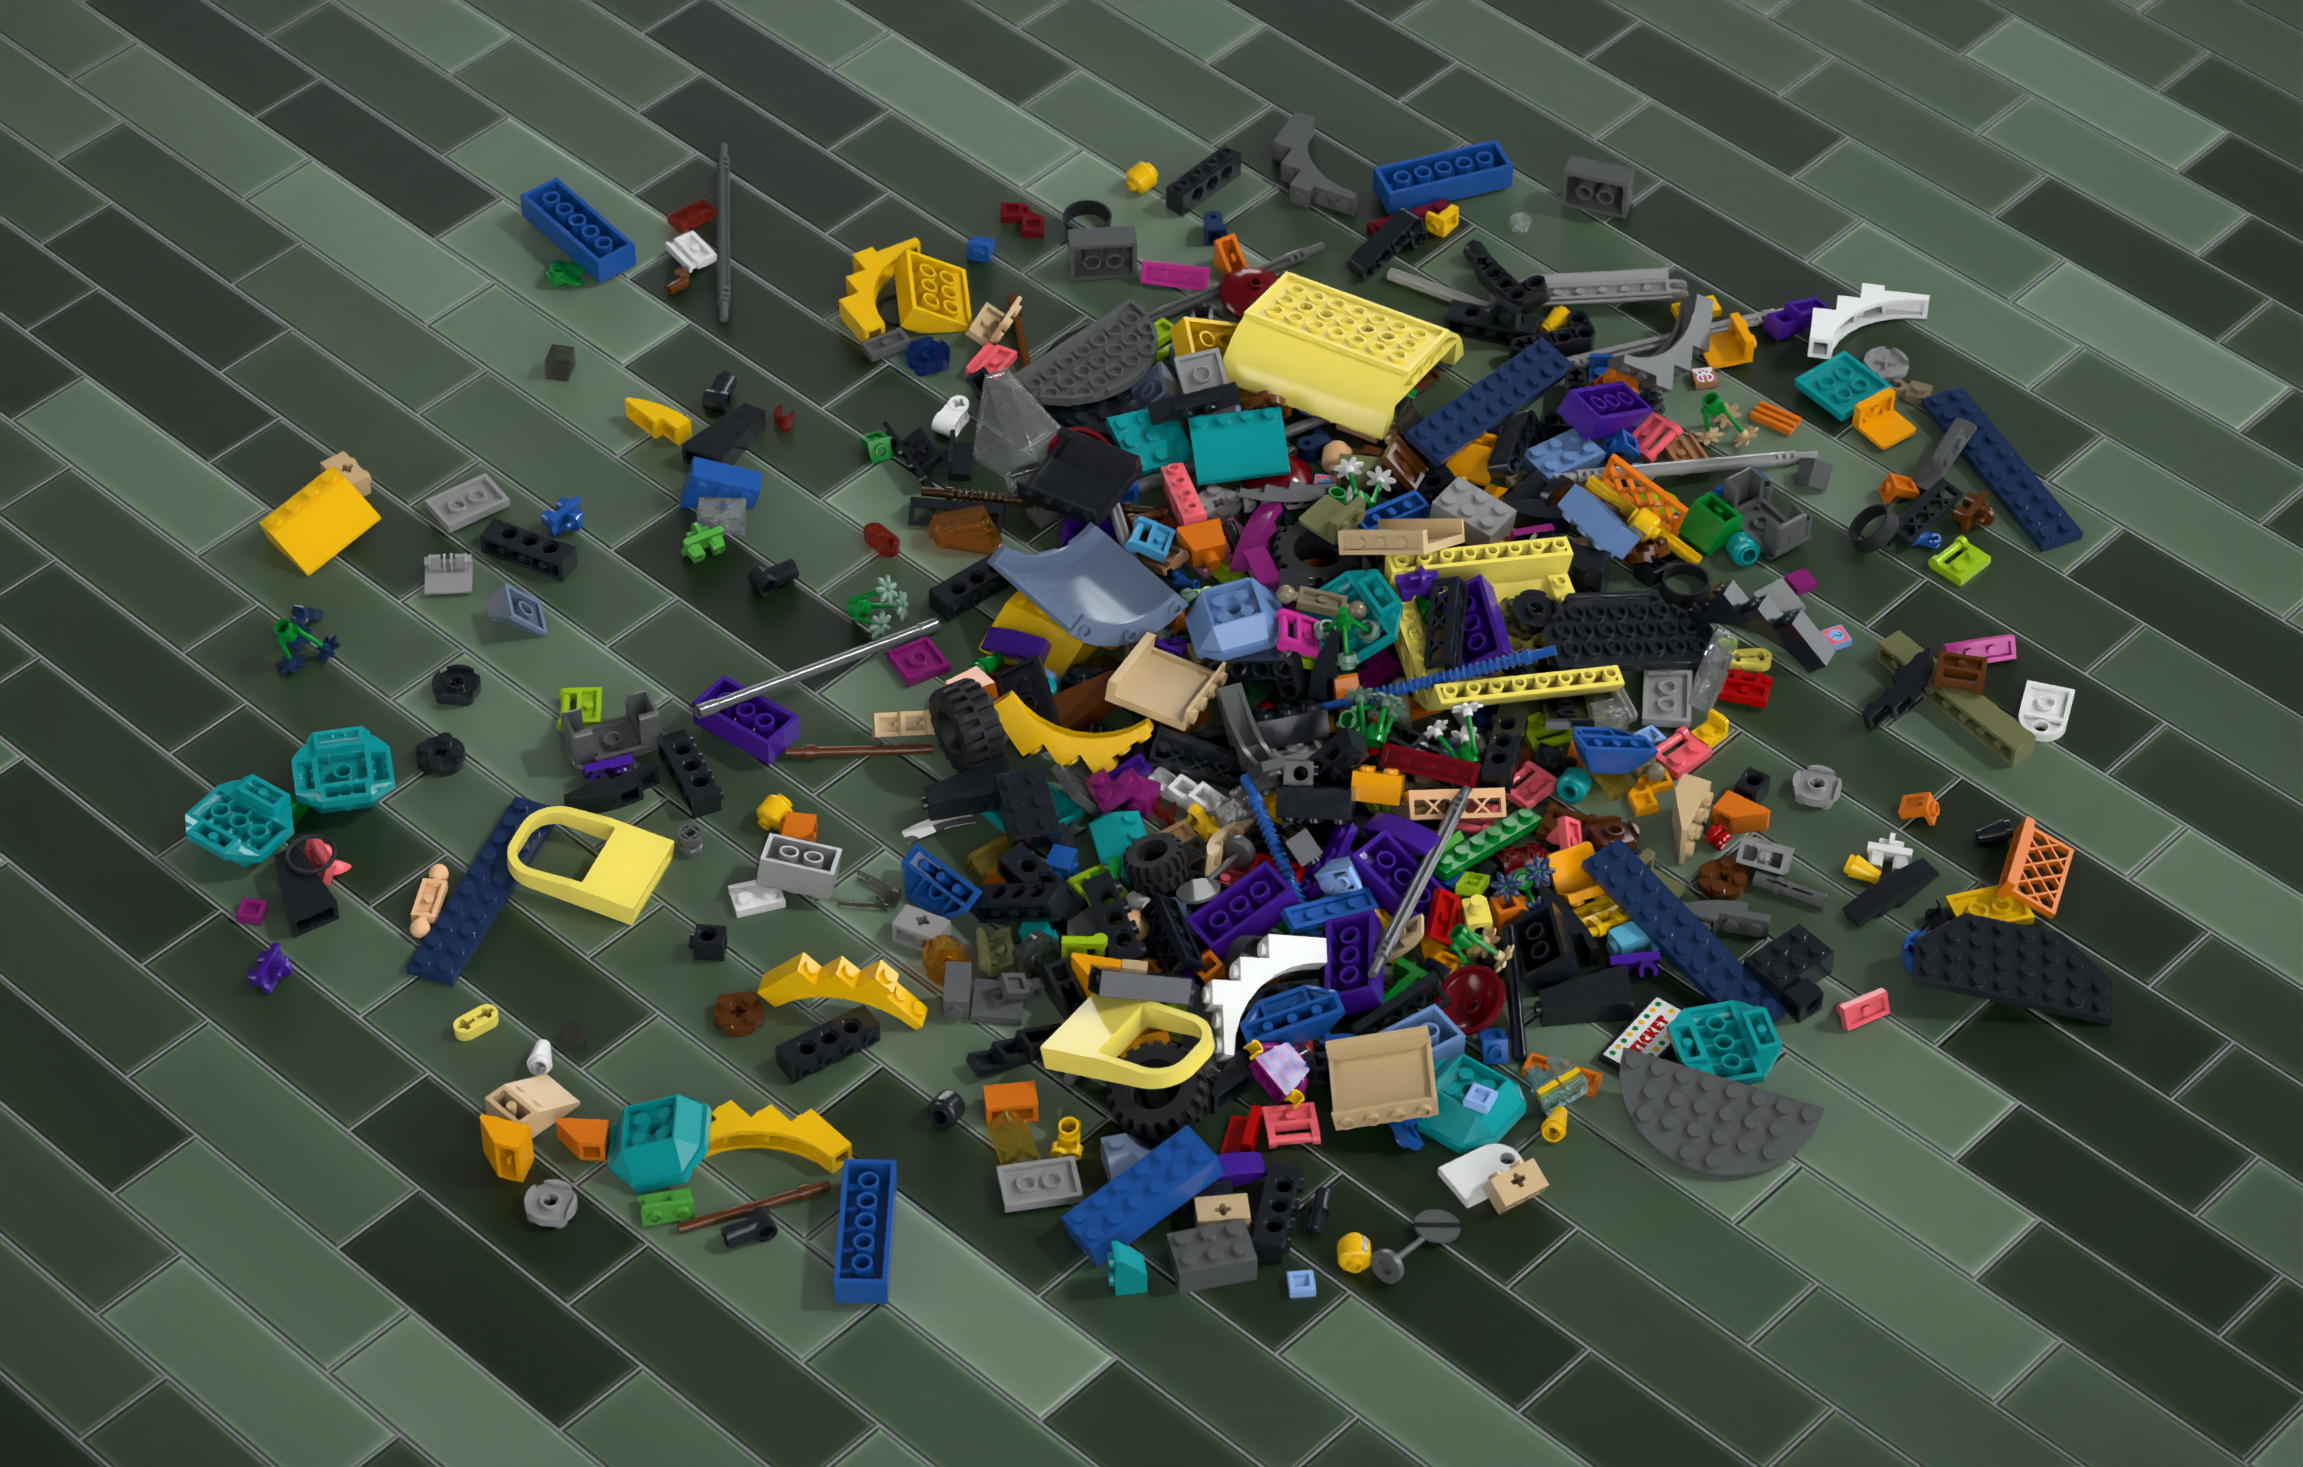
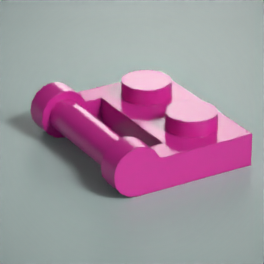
[1275,608,1320,658]

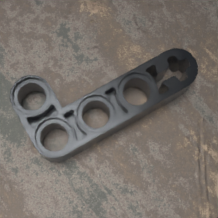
[1348,207,1427,280]
[1472,254,1550,314]
[1509,310,1595,360]
[1540,366,1586,440]
[1487,409,1547,479]
[1207,649,1307,701]

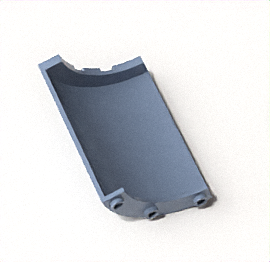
[987,522,1189,647]

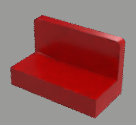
[1221,1105,1262,1154]

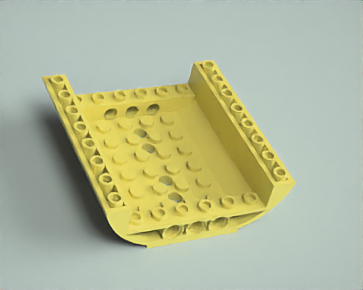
[1223,271,1464,440]
[1384,536,1625,711]

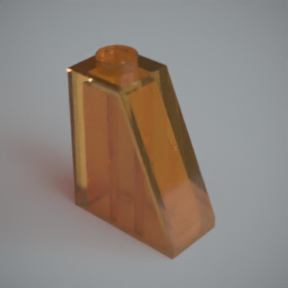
[928,505,1003,555]

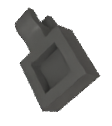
[998,973,1045,999]

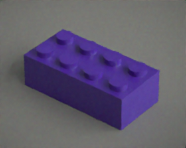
[1556,381,1654,441]
[1439,574,1513,676]
[692,675,800,765]
[1350,829,1447,931]
[1185,860,1300,964]
[1324,910,1384,1016]

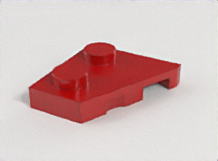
[1423,888,1467,952]

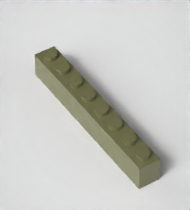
[1876,630,2036,767]

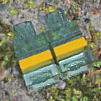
[1526,1052,1588,1116]

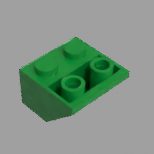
[1678,491,1743,557]

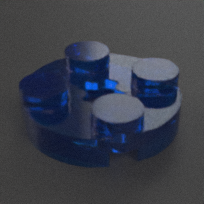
[905,337,951,376]

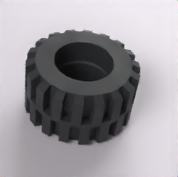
[1122,832,1191,896]

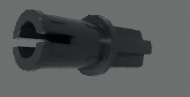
[1307,1187,1332,1236]

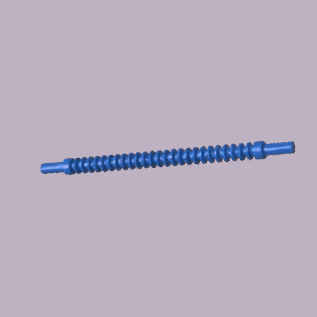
[1321,645,1557,712]
[1240,774,1325,973]

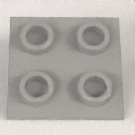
[424,553,473,595]

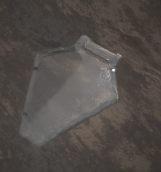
[973,368,1061,492]

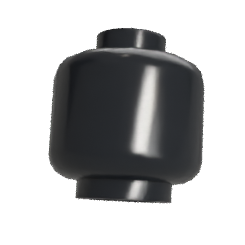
[927,1090,965,1128]

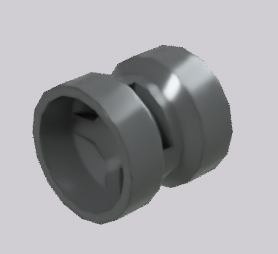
[678,823,704,858]

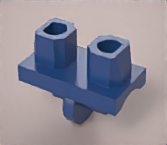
[541,495,584,538]

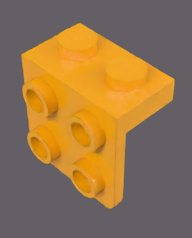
[1701,312,1757,369]
[1852,387,1916,450]
[1546,841,1607,908]

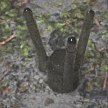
[837,870,901,911]

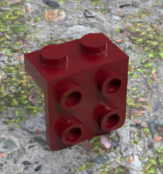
[1494,842,1553,890]

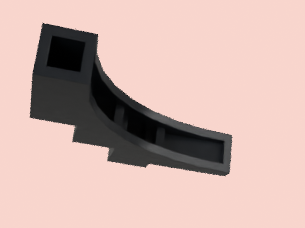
[1684,580,1836,673]

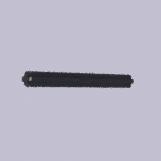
[1501,925,1527,1062]

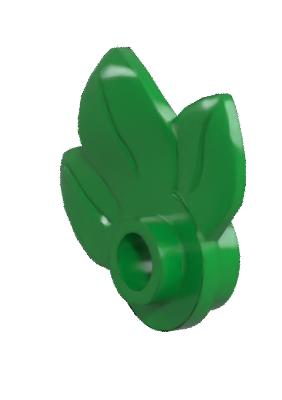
[545,260,585,286]

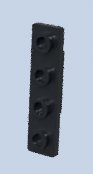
[1147,382,1241,426]
[883,421,944,488]

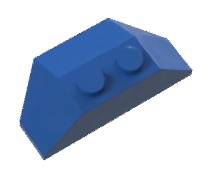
[1357,489,1431,530]
[1572,726,1659,774]
[901,843,982,920]
[1239,985,1345,1047]

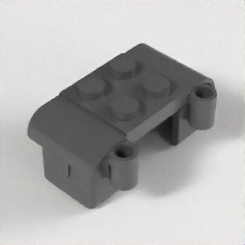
[1721,467,1813,560]
[558,690,665,771]

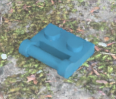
[1124,516,1176,563]

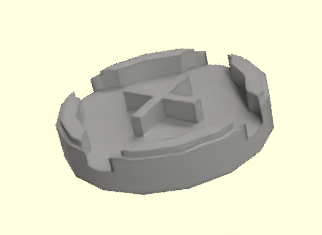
[1863,346,1909,382]

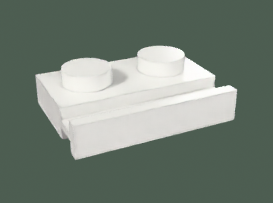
[665,230,717,273]
[728,879,786,918]

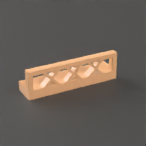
[1403,787,1507,821]

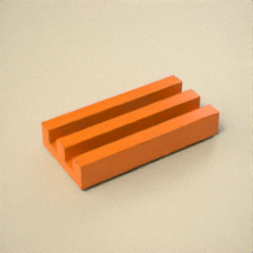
[1749,400,1801,436]

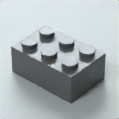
[1561,155,1635,219]
[1068,226,1137,281]
[1166,1219,1257,1294]

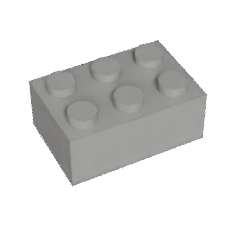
[1429,476,1517,546]
[756,833,843,900]

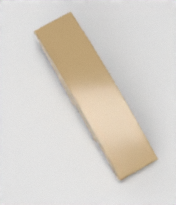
[871,710,935,738]

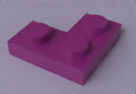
[1357,650,1403,691]
[1083,767,1145,814]

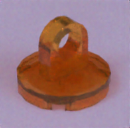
[922,934,972,986]

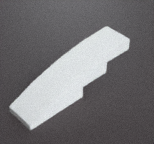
[1148,767,1242,825]

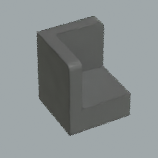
[1794,458,1833,492]

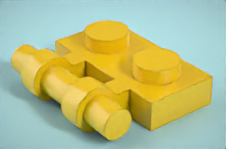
[1573,895,1631,938]

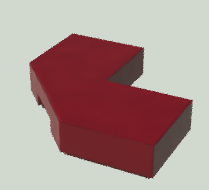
[1000,202,1045,238]

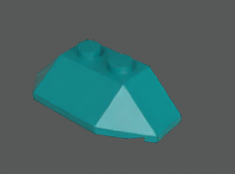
[1088,811,1147,886]

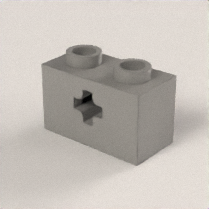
[1736,835,1795,875]
[892,904,951,957]

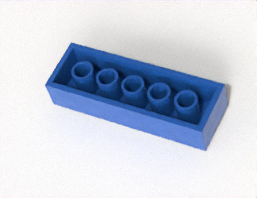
[1373,139,1513,215]
[520,177,636,283]
[1061,1125,1224,1267]
[833,1159,897,1304]

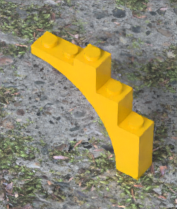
[839,237,921,342]
[993,690,1154,774]
[757,952,928,1030]
[704,1100,852,1174]

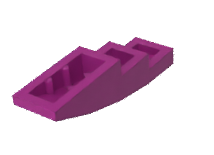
[1230,502,1283,573]
[1242,546,1296,626]

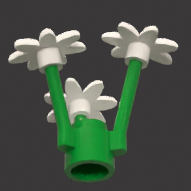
[1334,457,1396,511]
[1422,701,1483,764]

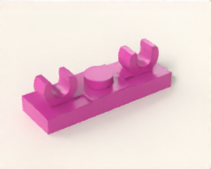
[1140,260,1210,291]
[1943,634,2016,663]

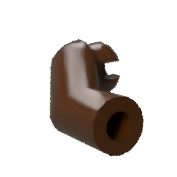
[666,266,690,295]

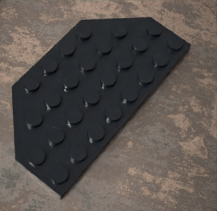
[1539,591,1728,671]
[1912,913,2113,1026]

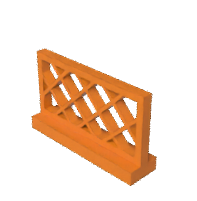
[1591,453,1689,542]
[1995,816,2074,919]

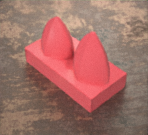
[1546,816,1582,850]
[302,839,351,885]
[1835,988,1890,1031]

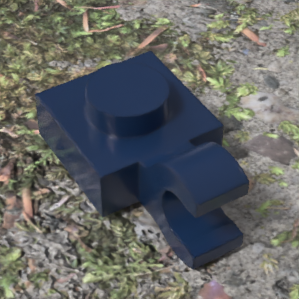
[291,604,323,624]

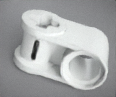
[932,395,969,437]

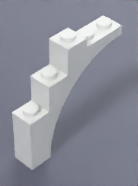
[1808,283,1930,359]
[1201,934,1327,1062]

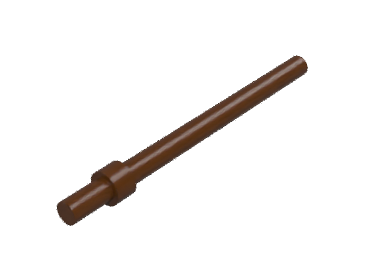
[1007,294,1031,368]
[786,744,933,759]
[677,1180,831,1234]

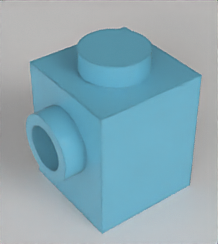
[1606,920,1648,955]

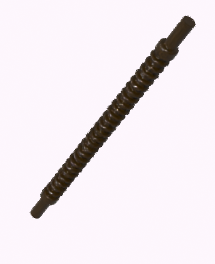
[921,486,1156,515]

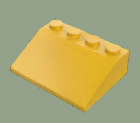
[894,249,972,334]
[1170,317,1257,406]
[259,465,381,577]
[979,590,1099,689]

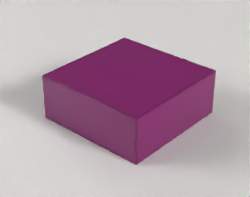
[1784,568,1818,596]
[236,897,268,925]

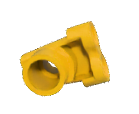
[1186,803,1221,843]
[1050,1116,1083,1160]

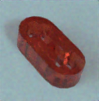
[863,522,900,558]

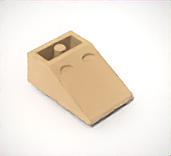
[1672,773,1714,865]
[485,1074,580,1138]

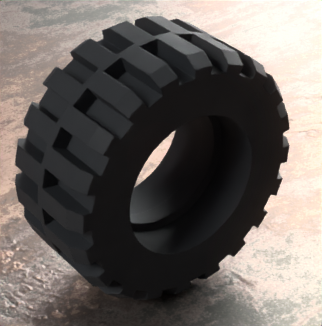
[1272,521,1363,602]
[929,678,1007,773]
[1106,1041,1210,1145]

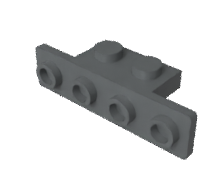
[1913,418,1977,492]

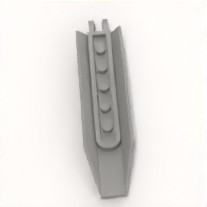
[1489,268,1689,307]

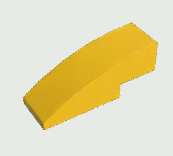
[625,397,692,446]

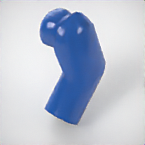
[1906,531,1942,549]
[1170,568,1200,592]

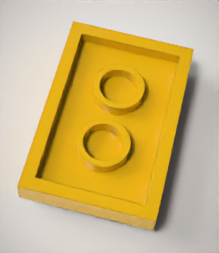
[1945,885,2035,925]

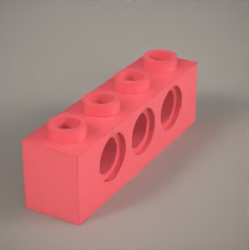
[1160,462,1207,527]

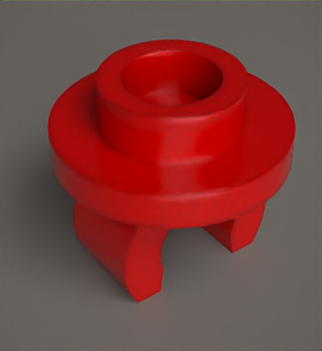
[1705,824,1732,851]

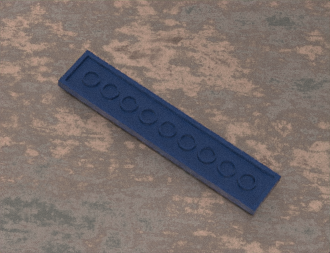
[1404,337,1575,467]
[1921,386,2083,552]
[406,796,556,987]
[1581,838,1786,1023]

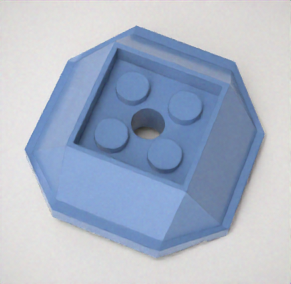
[1185,577,1290,661]

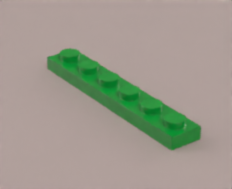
[1432,807,1543,882]

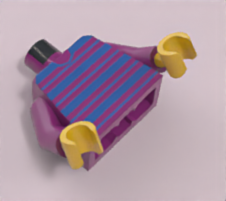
[1243,1040,1310,1109]

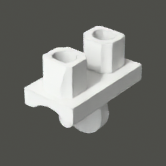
[1866,832,1913,872]

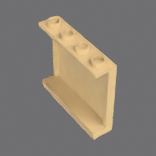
[1338,518,1465,555]
[1105,632,1228,731]
[1325,1025,1439,1131]

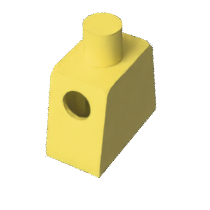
[1461,894,1493,957]

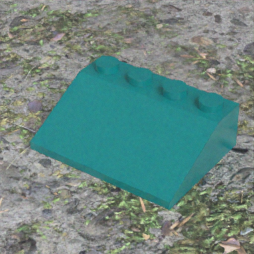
[1188,407,1290,485]

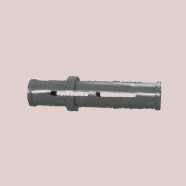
[1752,870,1828,909]

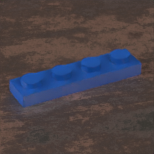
[1280,887,1379,934]

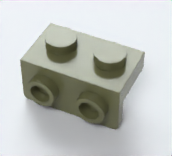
[974,926,1018,979]

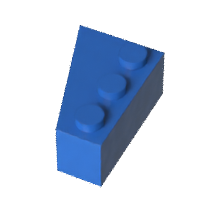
[680,456,762,508]

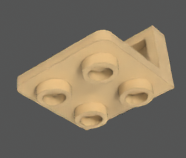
[965,296,1022,347]

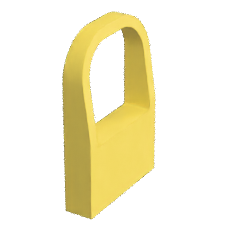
[507,806,674,926]
[1040,993,1215,1089]

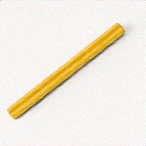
[1585,475,1702,565]

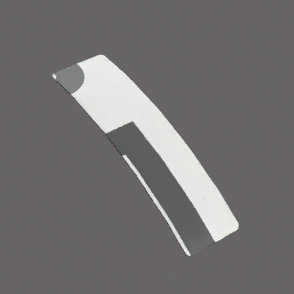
[902,814,976,844]

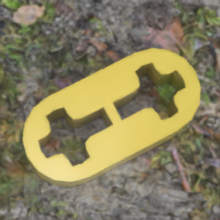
[1726,648,1772,672]
[453,1004,499,1041]

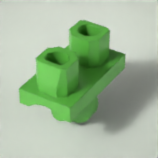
[681,522,725,563]

